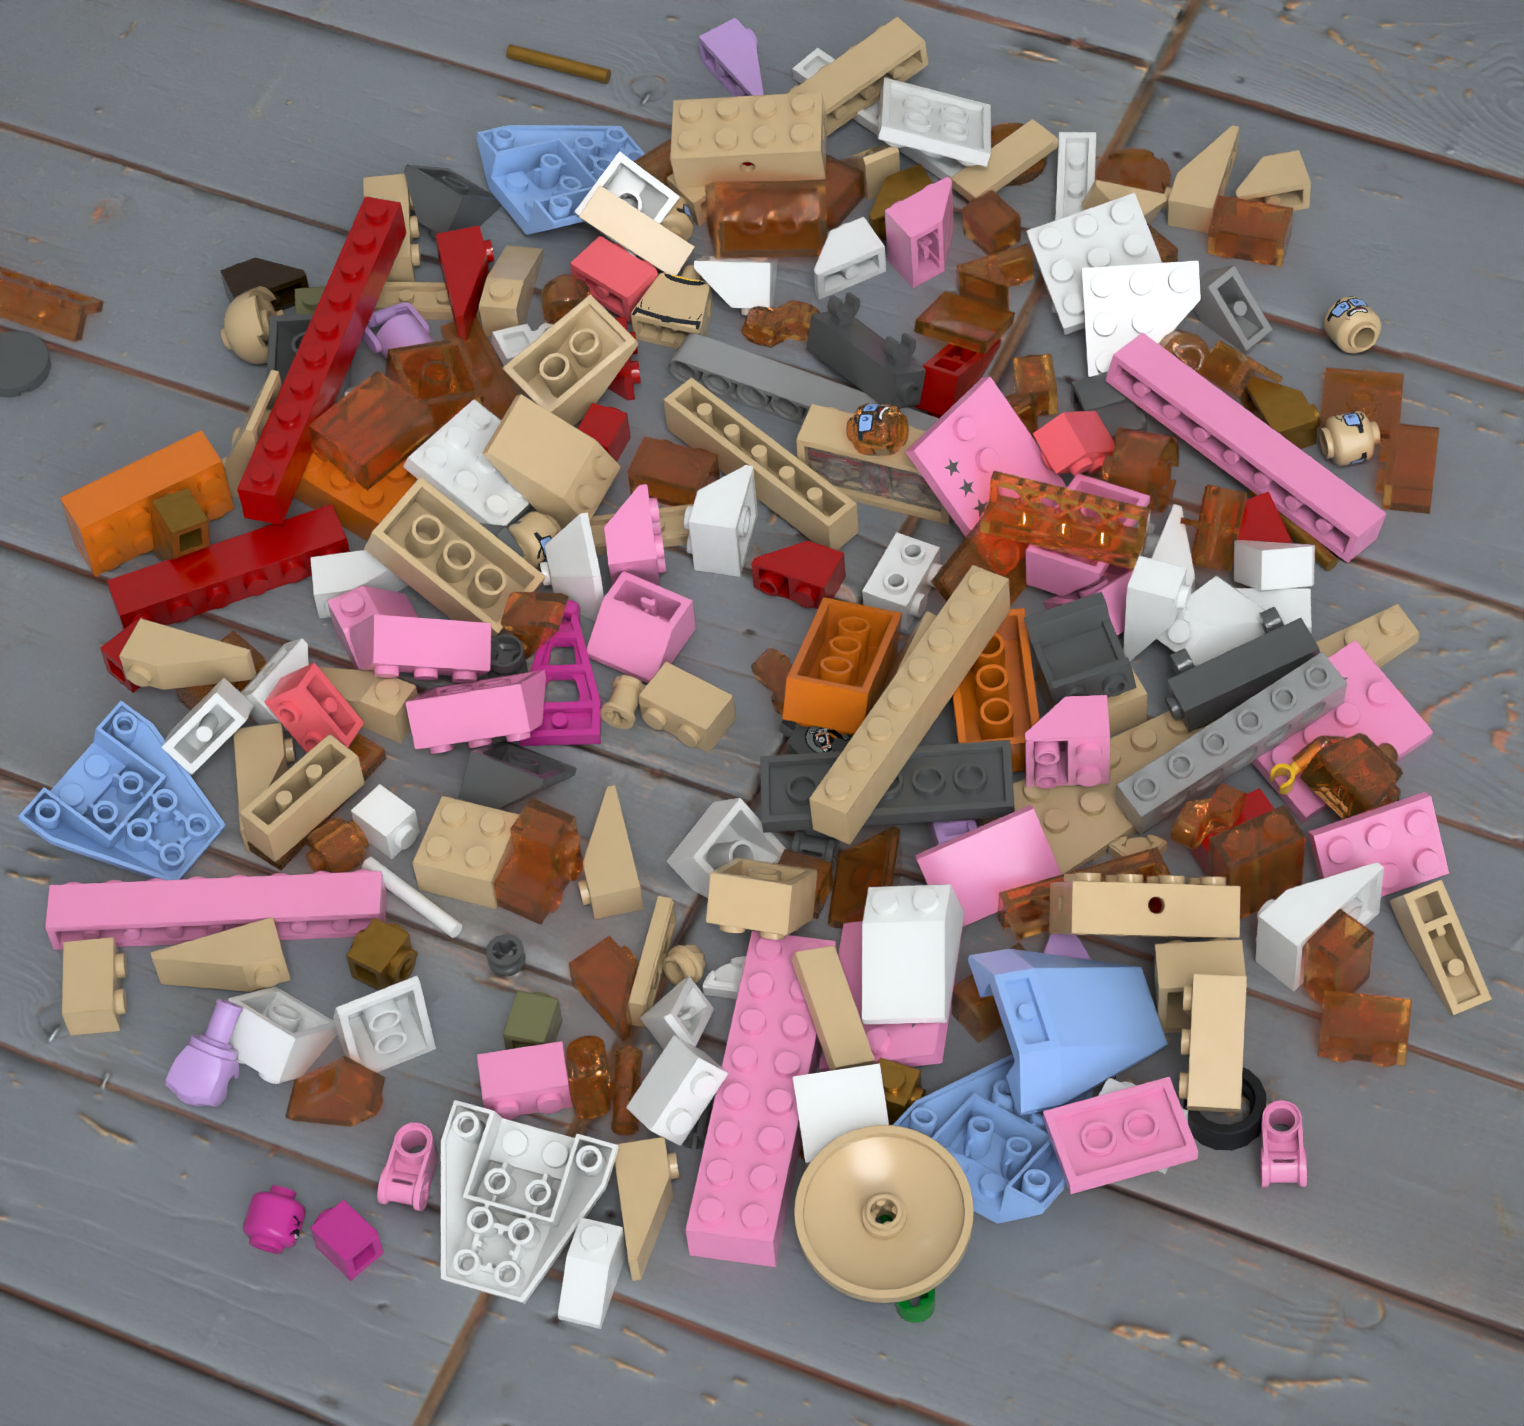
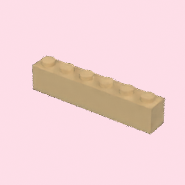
[663,377,859,550]

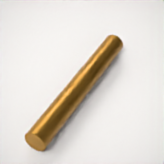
[506,44,611,84]
[1248,490,1338,571]

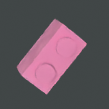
[477,1041,573,1120]

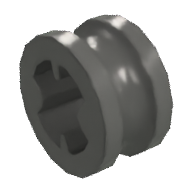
[486,934,526,976]

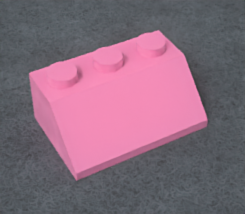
[1026,474,1150,596]
[350,614,491,683]
[405,669,546,754]

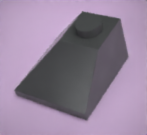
[404,164,501,238]
[458,740,577,809]

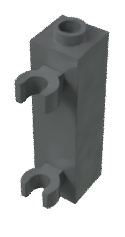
[806,292,926,411]
[1165,607,1320,732]

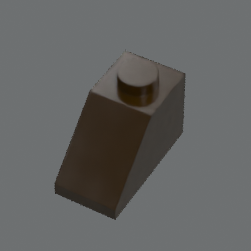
[220,257,309,312]

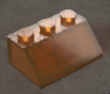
[705,180,827,258]

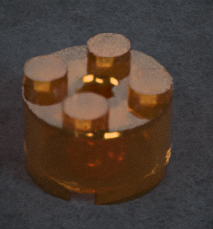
[1102,427,1179,513]

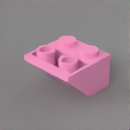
[885,176,954,288]
[604,484,666,586]
[587,571,696,684]
[1025,695,1110,789]

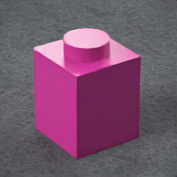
[310,1199,384,1281]

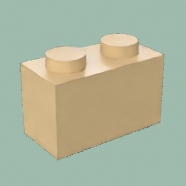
[638,662,736,753]
[62,937,128,1036]

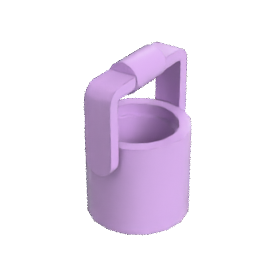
[362,302,441,381]

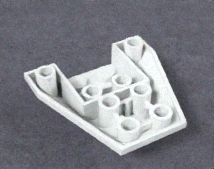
[441,1100,619,1304]

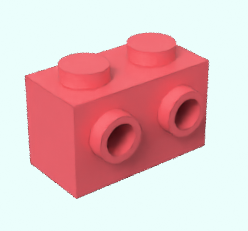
[570,236,658,323]
[1033,411,1119,476]
[264,662,364,753]

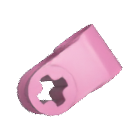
[1260,1100,1307,1188]
[377,1123,439,1212]

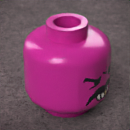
[243,1185,306,1254]

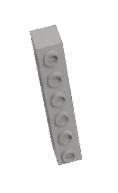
[1116,652,1347,835]

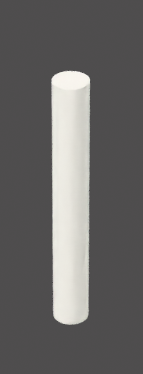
[362,857,462,938]

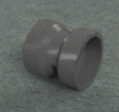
[488,634,528,678]

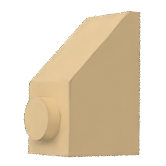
[1234,150,1311,222]

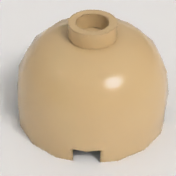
[221,286,285,365]

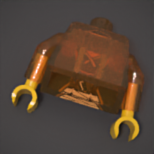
[1270,733,1403,819]

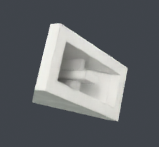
[1234,540,1315,591]
[640,976,714,1050]

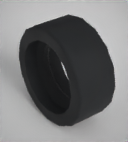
[1183,1068,1266,1151]

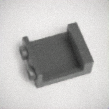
[1024,591,1137,706]

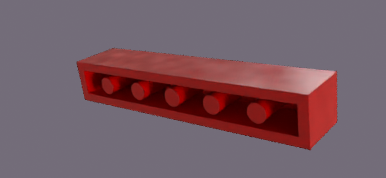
[107,504,350,630]

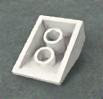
[1255,862,1384,992]
[862,884,965,1024]
[333,976,436,1080]

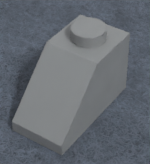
[1193,266,1273,352]

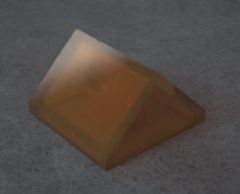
[827,826,902,929]

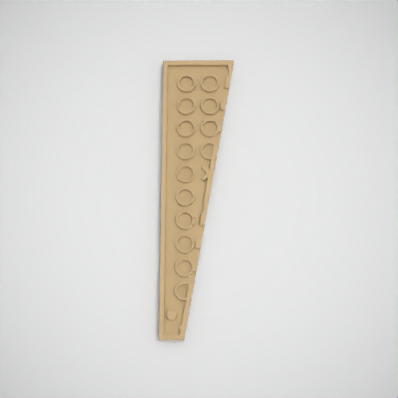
[976,604,1420,904]

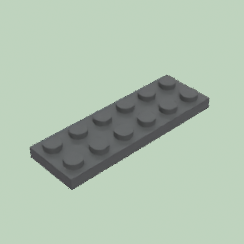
[760,740,1015,833]

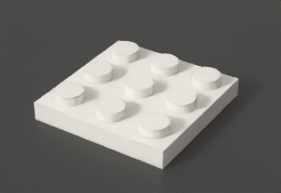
[878,77,991,167]
[1026,193,1162,335]
[403,399,532,528]

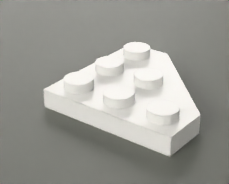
[1081,261,1201,377]

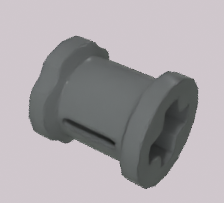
[790,830,839,873]

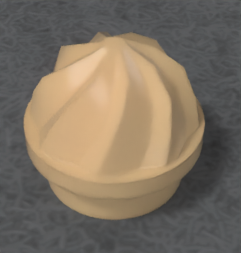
[663,945,707,985]

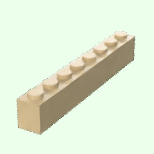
[666,17,929,226]
[809,565,1011,845]

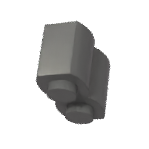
[1071,372,1147,451]

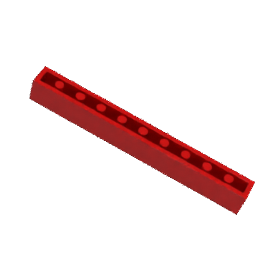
[237,196,407,525]

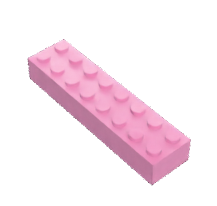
[685,931,837,1267]

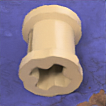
[600,675,646,729]

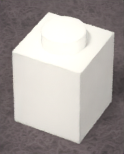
[351,784,420,859]

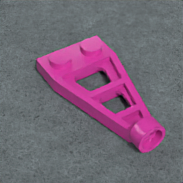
[519,599,602,746]

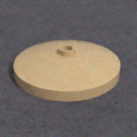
[794,1125,974,1303]

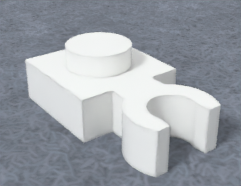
[491,322,555,366]

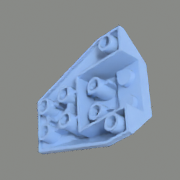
[476,125,659,235]
[18,701,226,880]
[968,949,1168,1116]
[893,1054,1093,1224]

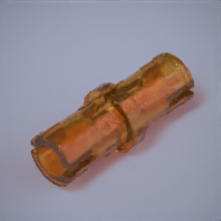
[610,1047,643,1136]

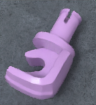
[165,998,243,1107]

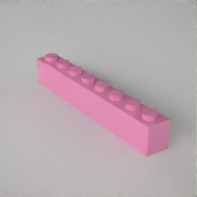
[1105,333,1387,563]
[45,869,387,950]

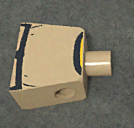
[631,265,713,349]

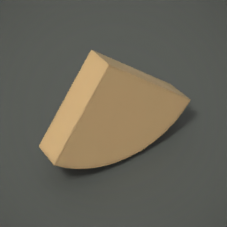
[1108,835,1167,875]

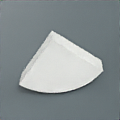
[702,956,746,999]

